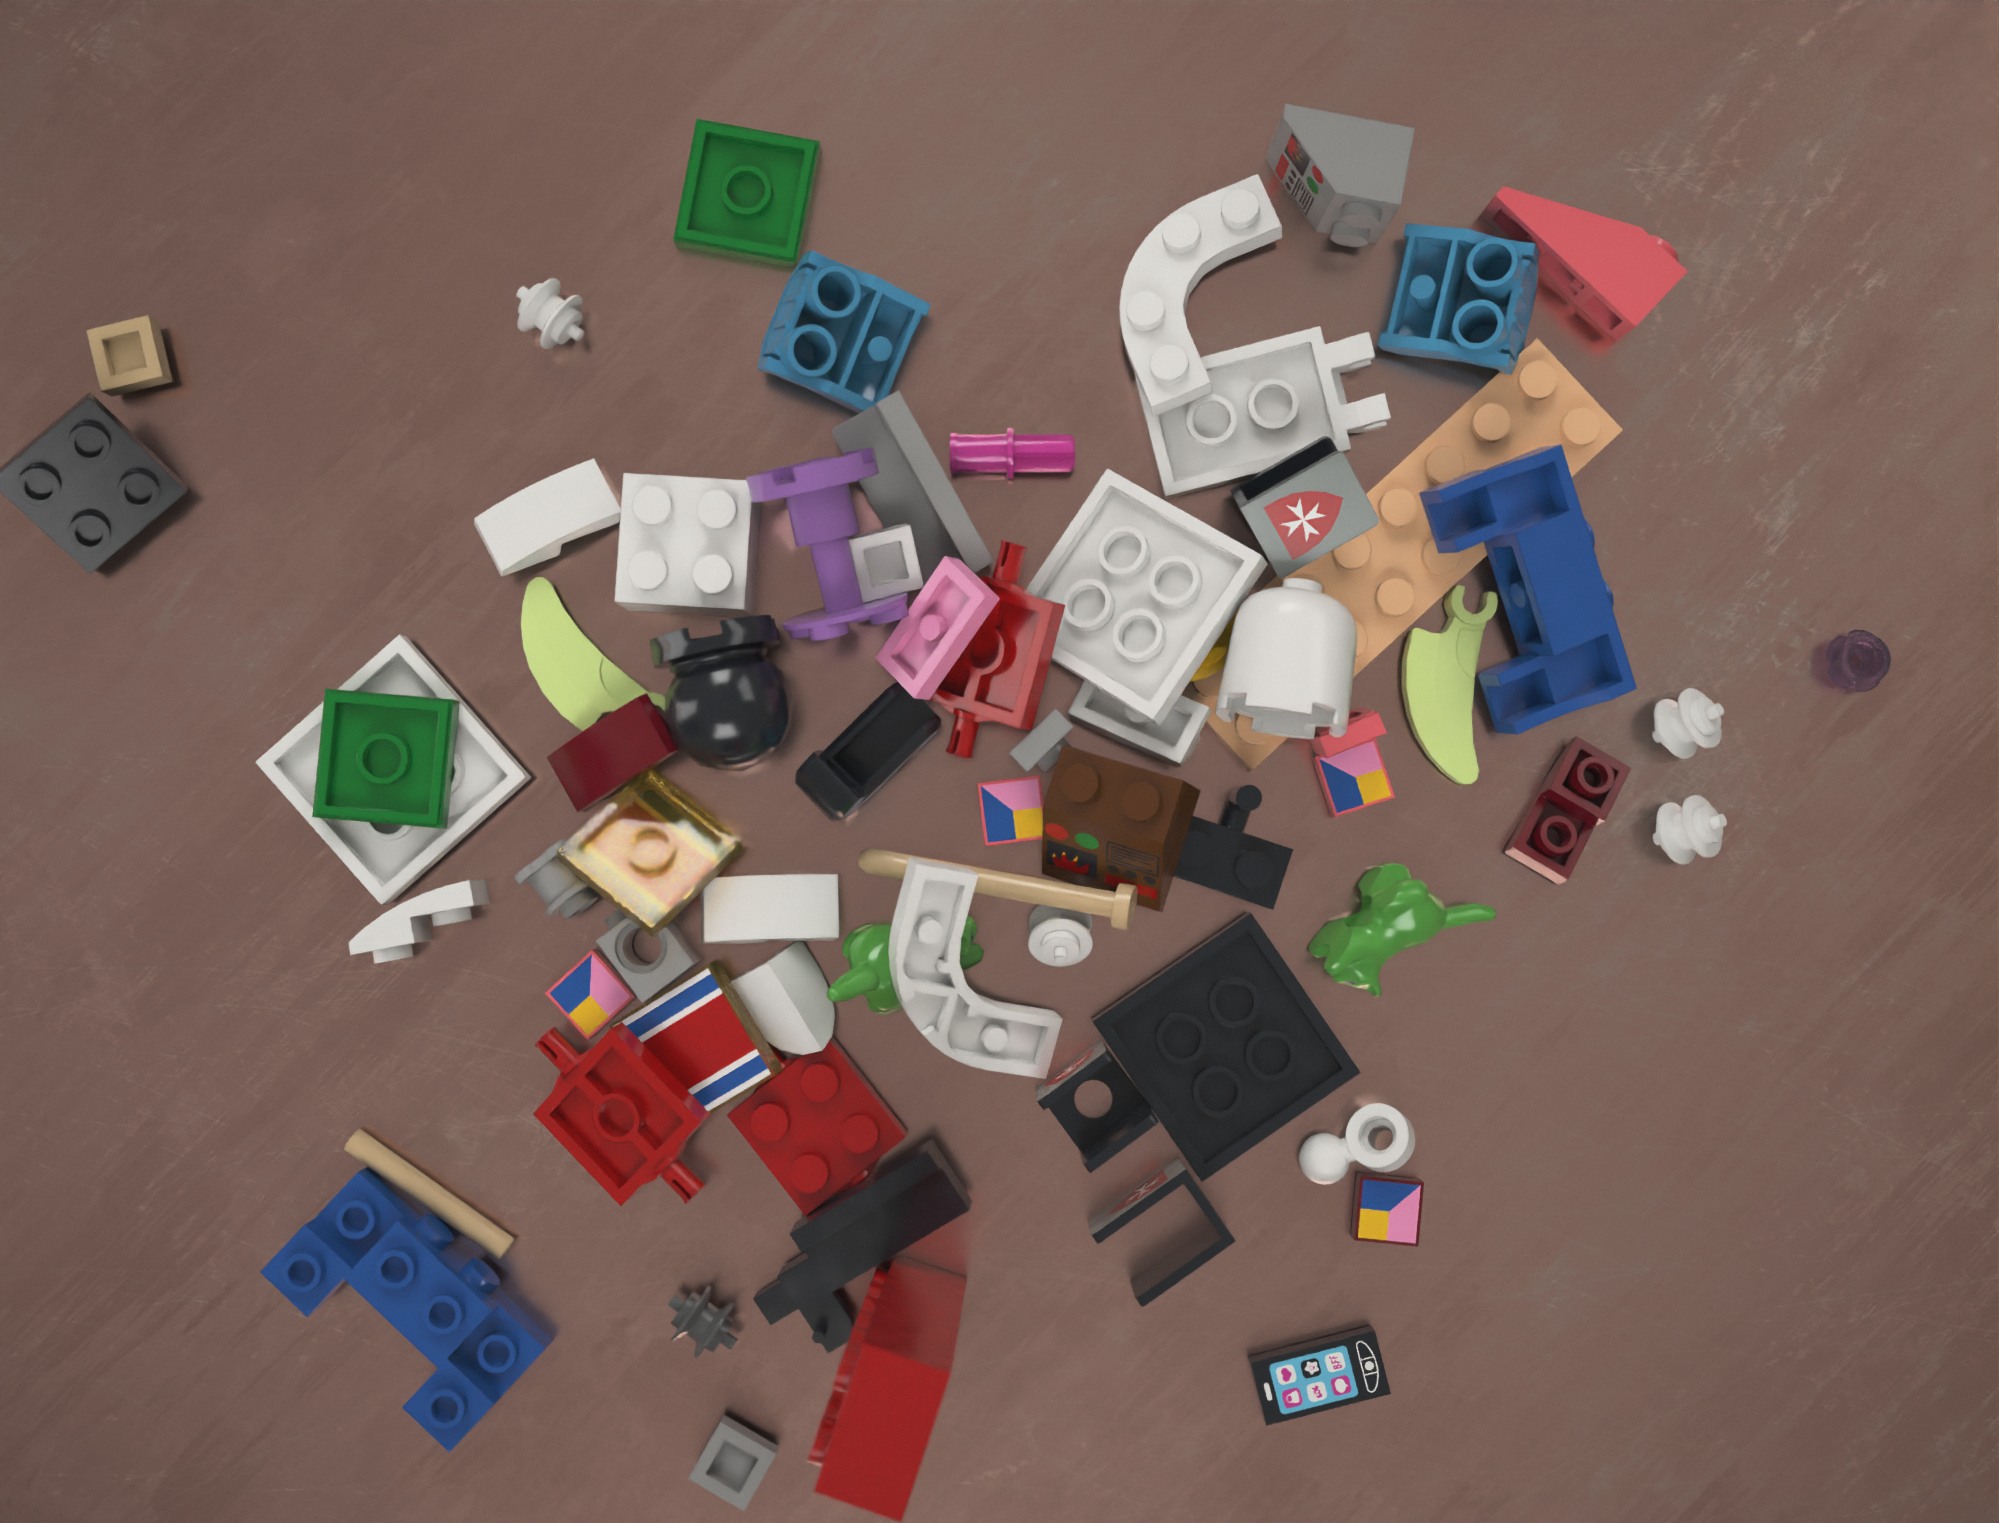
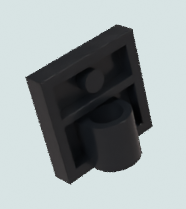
[0,392,187,574]

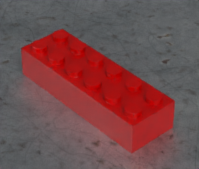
[807,1254,967,1523]

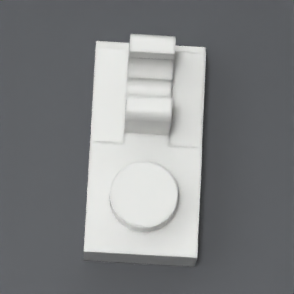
[1067,680,1211,768]

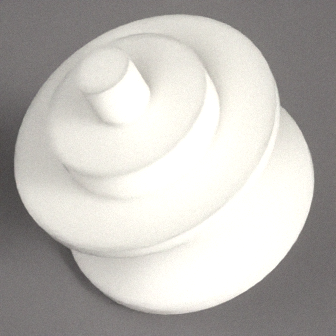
[516,278,584,349]
[1652,688,1724,759]
[1653,795,1727,865]
[1028,905,1093,967]

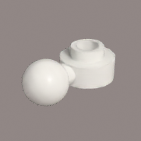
[1299,1103,1415,1185]

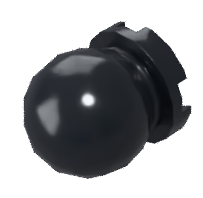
[650,615,792,772]

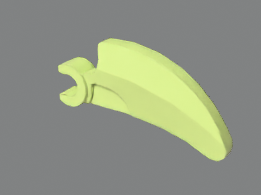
[521,577,666,731]
[1401,585,1498,784]

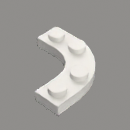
[1119,174,1282,417]
[888,857,1063,1079]

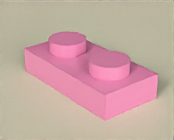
[876,556,1000,700]

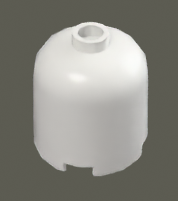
[1215,578,1358,739]

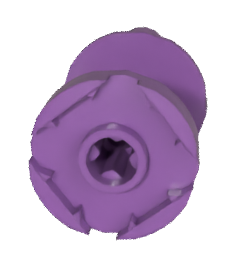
[746,447,909,641]

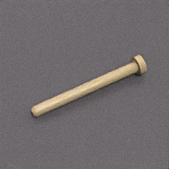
[858,848,1138,931]

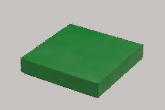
[673,119,822,268]
[312,689,459,829]

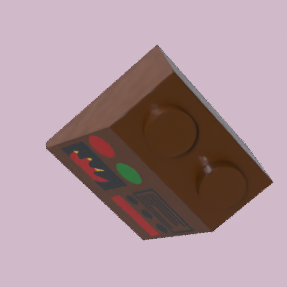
[1042,745,1201,912]

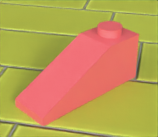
[1480,186,1688,342]

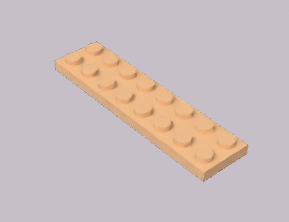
[1181,338,1623,772]

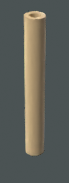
[344,1129,515,1260]

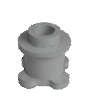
[514,839,598,921]

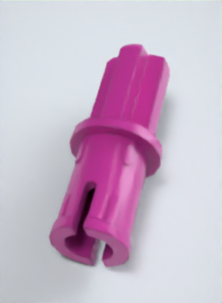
[950,428,1075,479]

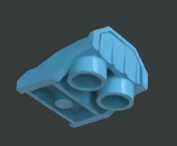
[1378,223,1540,375]
[757,250,931,413]

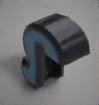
[795,682,941,821]

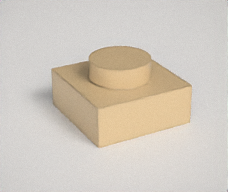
[86,315,173,397]

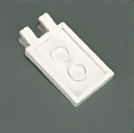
[1135,326,1391,500]

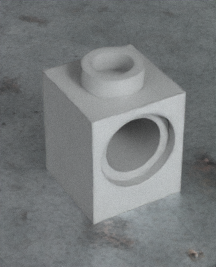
[596,907,703,1003]

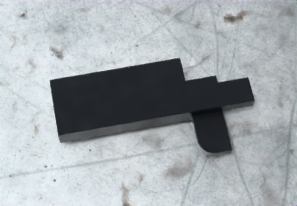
[753,1140,972,1353]

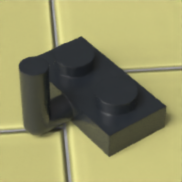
[1174,785,1293,910]

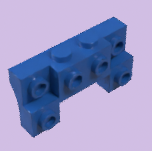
[1419,444,1637,735]
[260,1167,553,1452]

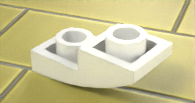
[474,459,621,577]
[701,874,839,944]
[348,879,490,964]

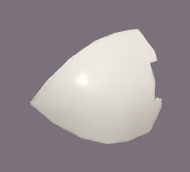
[725,941,835,1055]

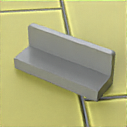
[832,390,994,592]

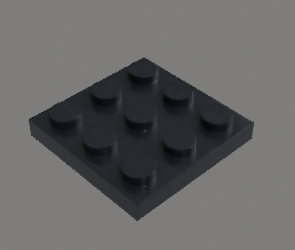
[1091,912,1361,1182]

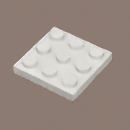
[1027,468,1268,726]
[255,634,532,905]

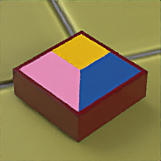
[1351,1173,1424,1247]

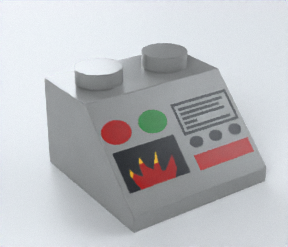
[1266,104,1415,247]

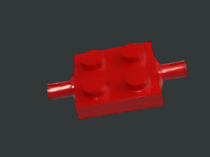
[929,540,1065,758]
[533,1022,711,1206]
[727,1033,908,1216]

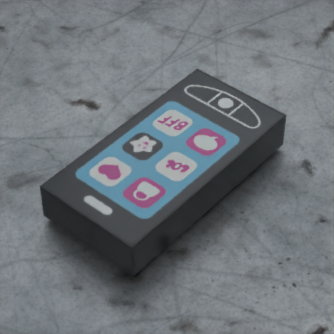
[1248,1326,1391,1426]

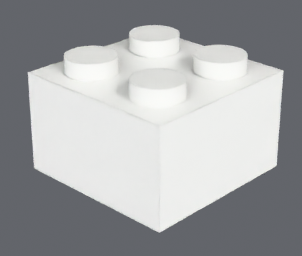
[614,473,761,617]

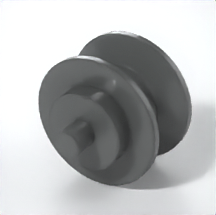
[668,1286,738,1359]

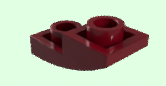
[547,693,678,813]
[1504,736,1631,885]

